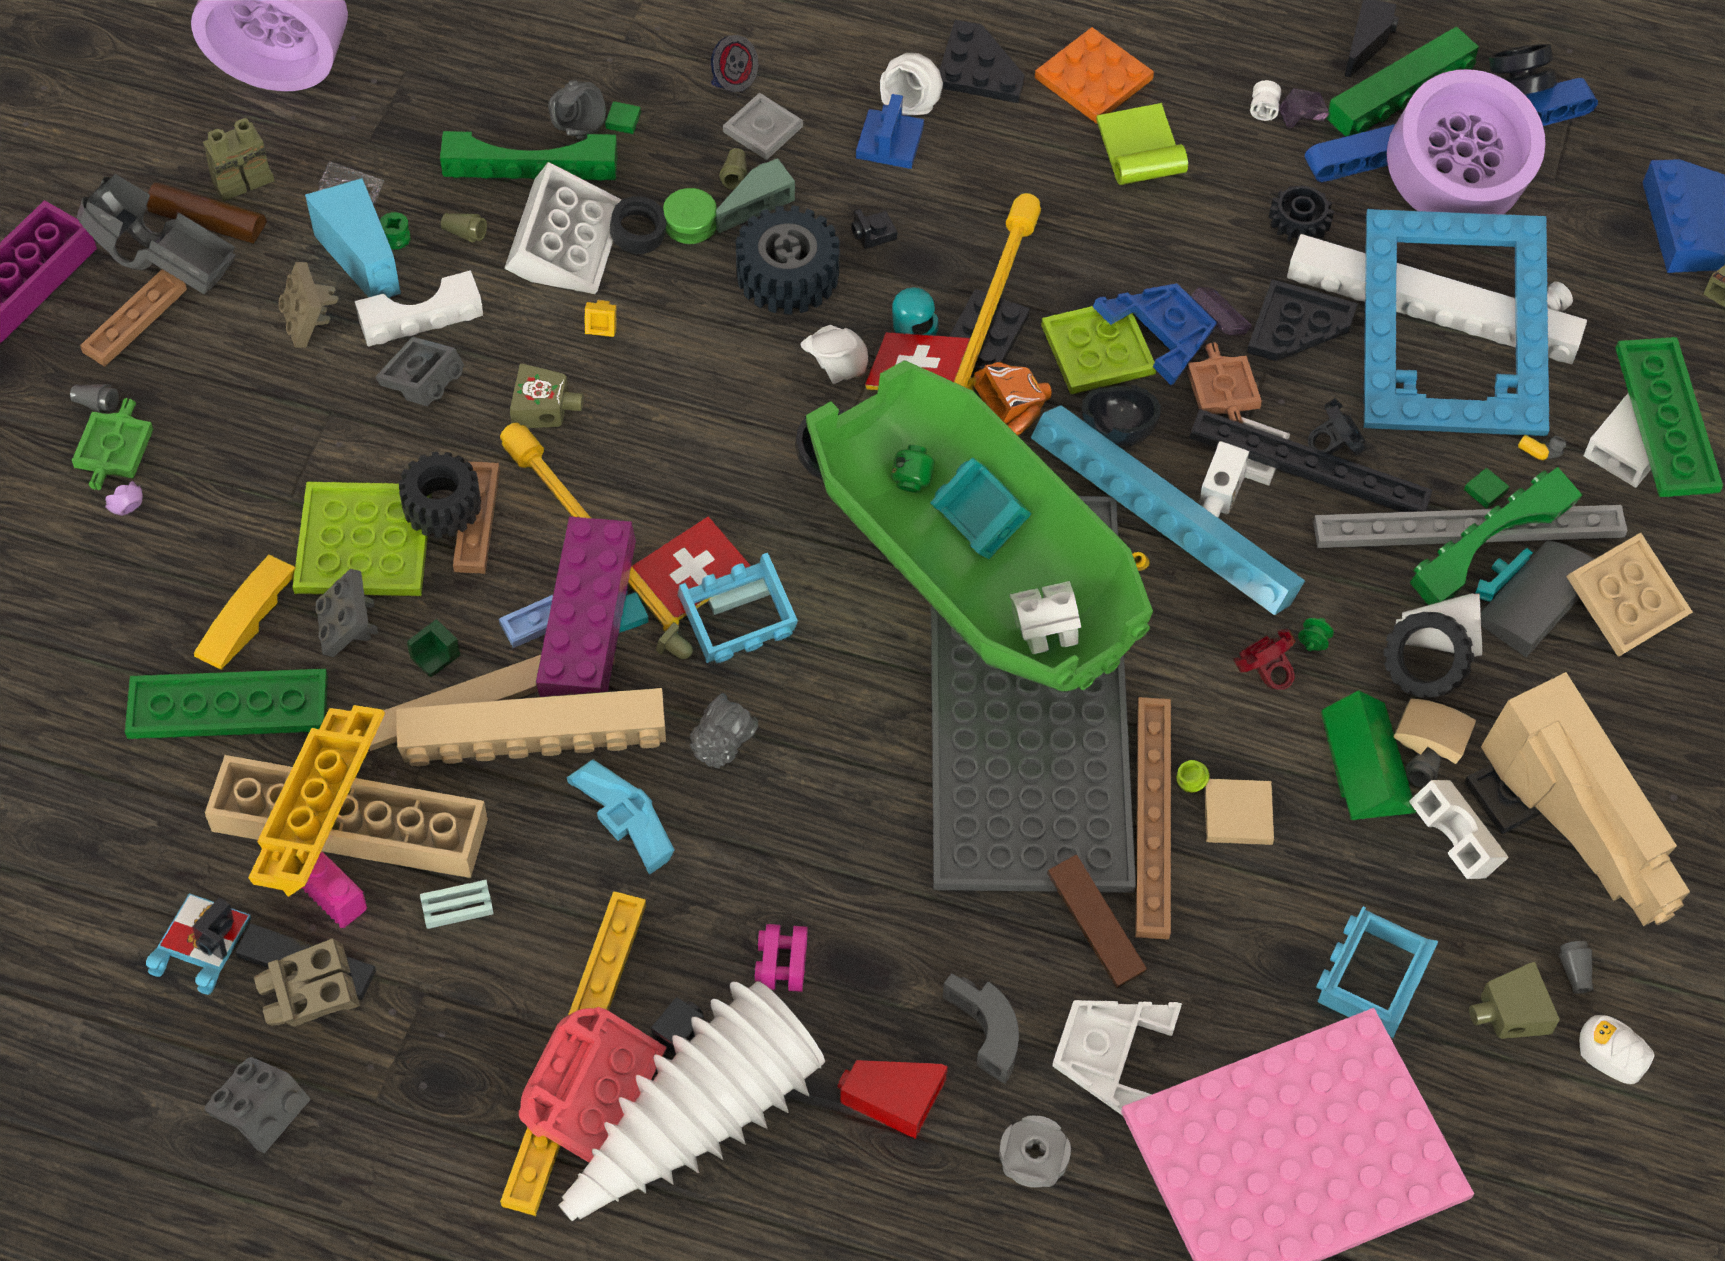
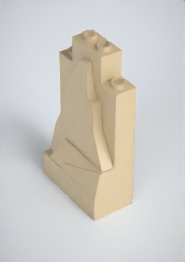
[1481,672,1690,926]

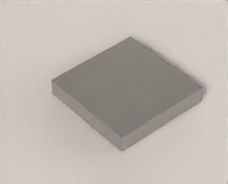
[723,93,803,160]

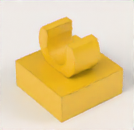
[585,300,616,337]

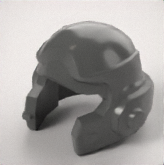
[548,79,606,140]

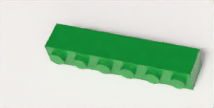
[1326,26,1479,137]

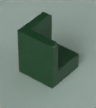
[407,619,460,677]

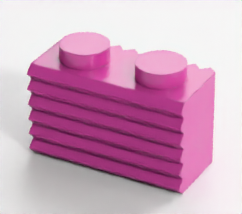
[301,851,367,928]

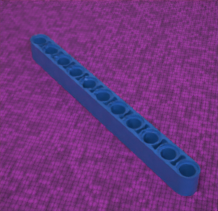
[1305,78,1598,182]

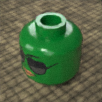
[891,445,935,493]

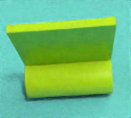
[1096,103,1188,185]

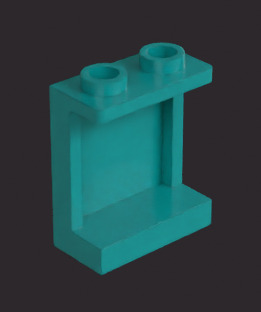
[930,458,1032,559]

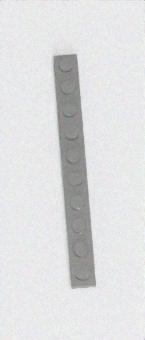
[1313,505,1627,548]

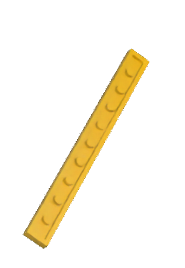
[500,891,646,1216]

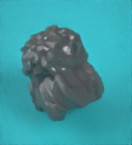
[690,693,758,768]

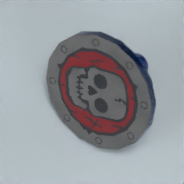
[711,35,759,92]

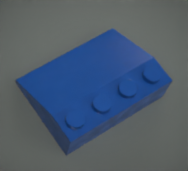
[1643,159,1725,273]

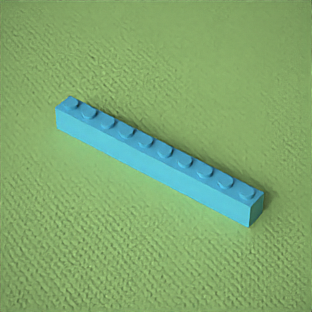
[1031,405,1305,615]

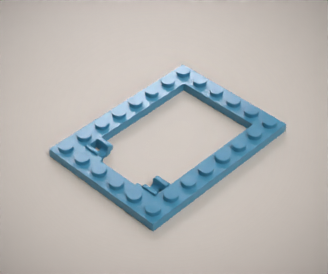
[1363,209,1549,436]

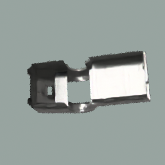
[76,174,236,294]

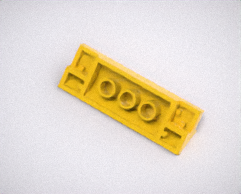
[248,705,385,897]

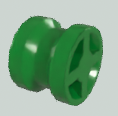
[380,212,411,250]

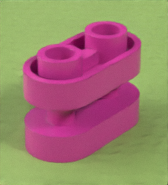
[755,924,808,992]

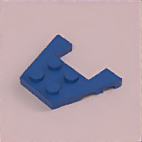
[1093,283,1217,385]

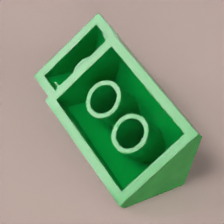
[1321,690,1416,820]

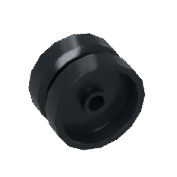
[1488,44,1557,94]

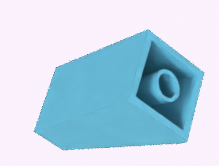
[305,178,401,298]

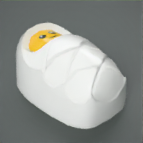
[1579,1015,1654,1084]

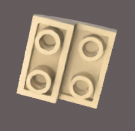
[1393,698,1476,764]

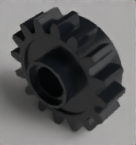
[1269,185,1334,241]

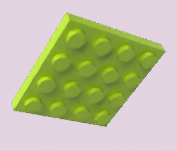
[293,482,432,596]

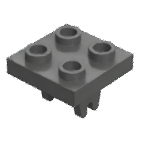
[315,569,378,657]

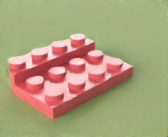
[519,1007,667,1163]

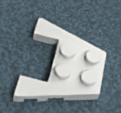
[1053,1000,1182,1116]

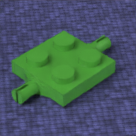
[72,398,153,490]

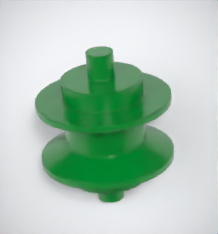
[1298,618,1334,651]

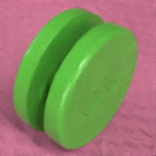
[663,188,717,244]

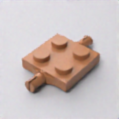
[1187,342,1262,424]

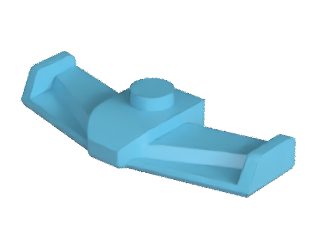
[567,759,675,874]

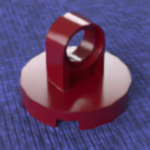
[1233,629,1296,690]

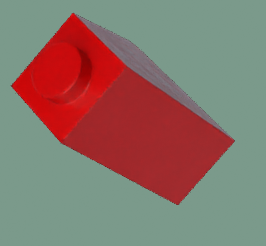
[837,1060,948,1139]

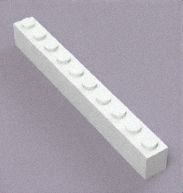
[1287,234,1587,364]

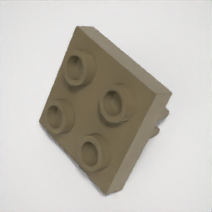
[279,262,339,348]

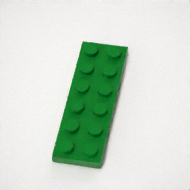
[1615,337,1723,497]
[125,669,328,739]

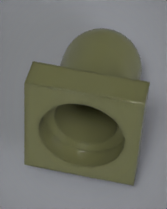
[656,622,693,659]

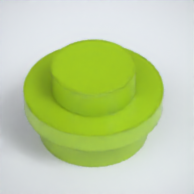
[1176,760,1209,792]

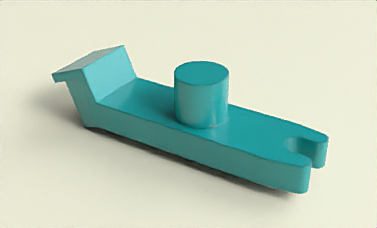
[1475,548,1533,602]

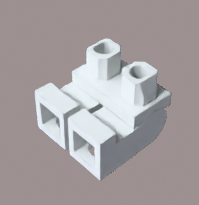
[1010,581,1081,654]

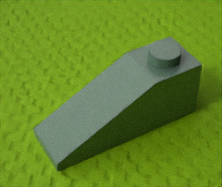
[716,158,795,233]

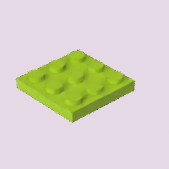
[1041,306,1156,394]

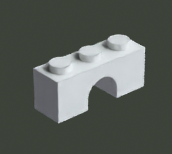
[1409,780,1509,879]

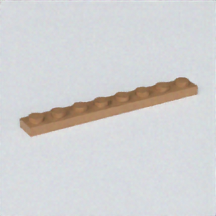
[1135,697,1171,939]

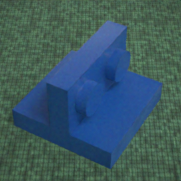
[856,94,924,169]

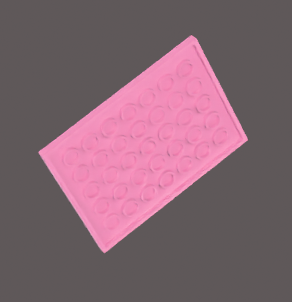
[1121,1008,1474,1261]

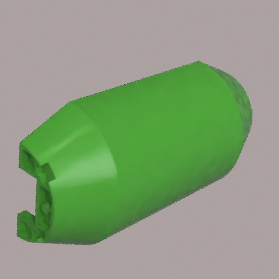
[806,360,1153,691]

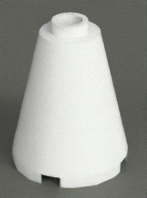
[1396,593,1482,657]

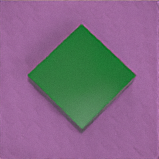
[605,101,641,134]
[1464,468,1510,509]

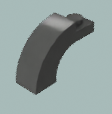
[942,973,1019,1084]

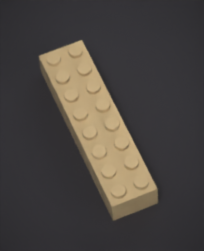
[395,688,666,766]
[205,755,488,878]

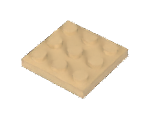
[1566,533,1693,657]

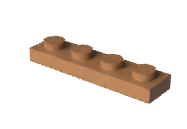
[80,269,187,367]
[453,461,500,574]

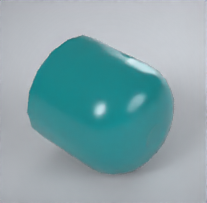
[892,287,938,336]

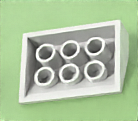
[504,162,621,294]

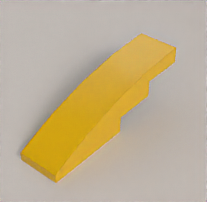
[194,555,296,670]

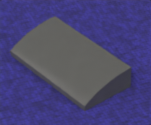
[1480,540,1594,658]

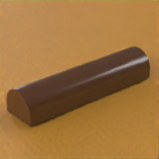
[147,182,267,244]

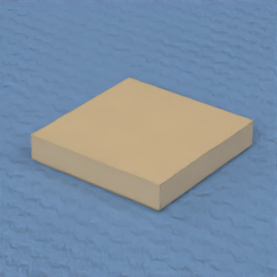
[1204,779,1274,845]

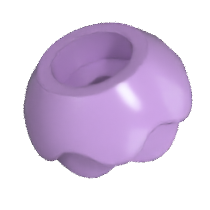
[105,481,143,516]

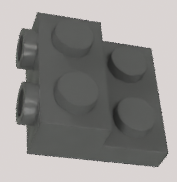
[376,337,464,406]

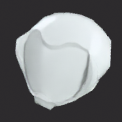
[880,53,943,116]
[801,325,868,384]

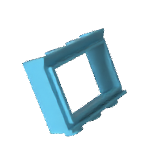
[677,553,798,663]
[1316,906,1438,1038]

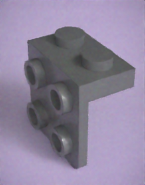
[205,1057,311,1153]

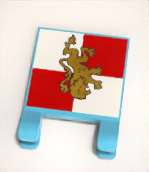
[146,893,251,995]

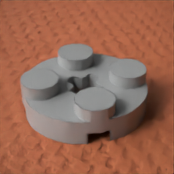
[999,1115,1071,1188]

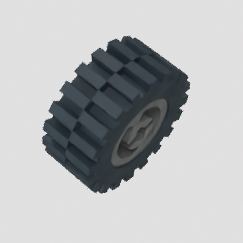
[736,205,840,314]

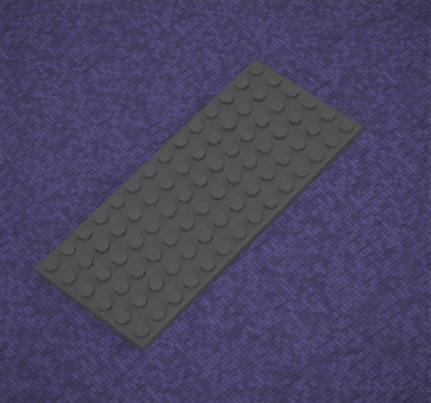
[931,496,1136,893]

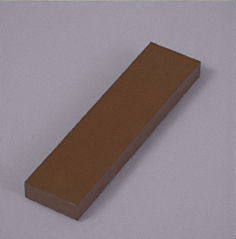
[1047,854,1147,988]

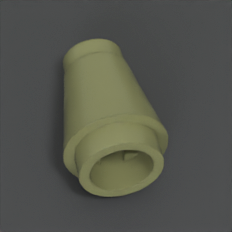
[719,148,748,190]
[441,213,487,243]

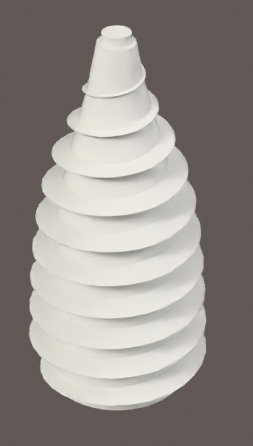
[559,981,825,1221]

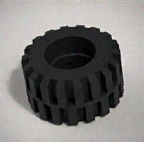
[399,452,481,538]

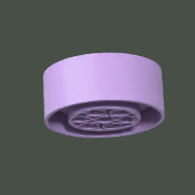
[191,0,348,91]
[1387,69,1545,215]

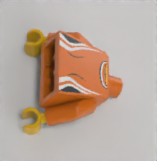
[966,362,1052,436]

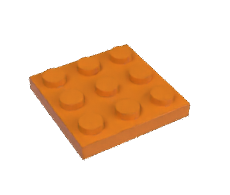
[1035,27,1154,124]

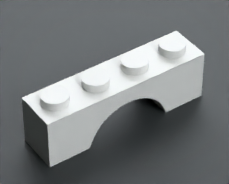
[355,271,483,347]

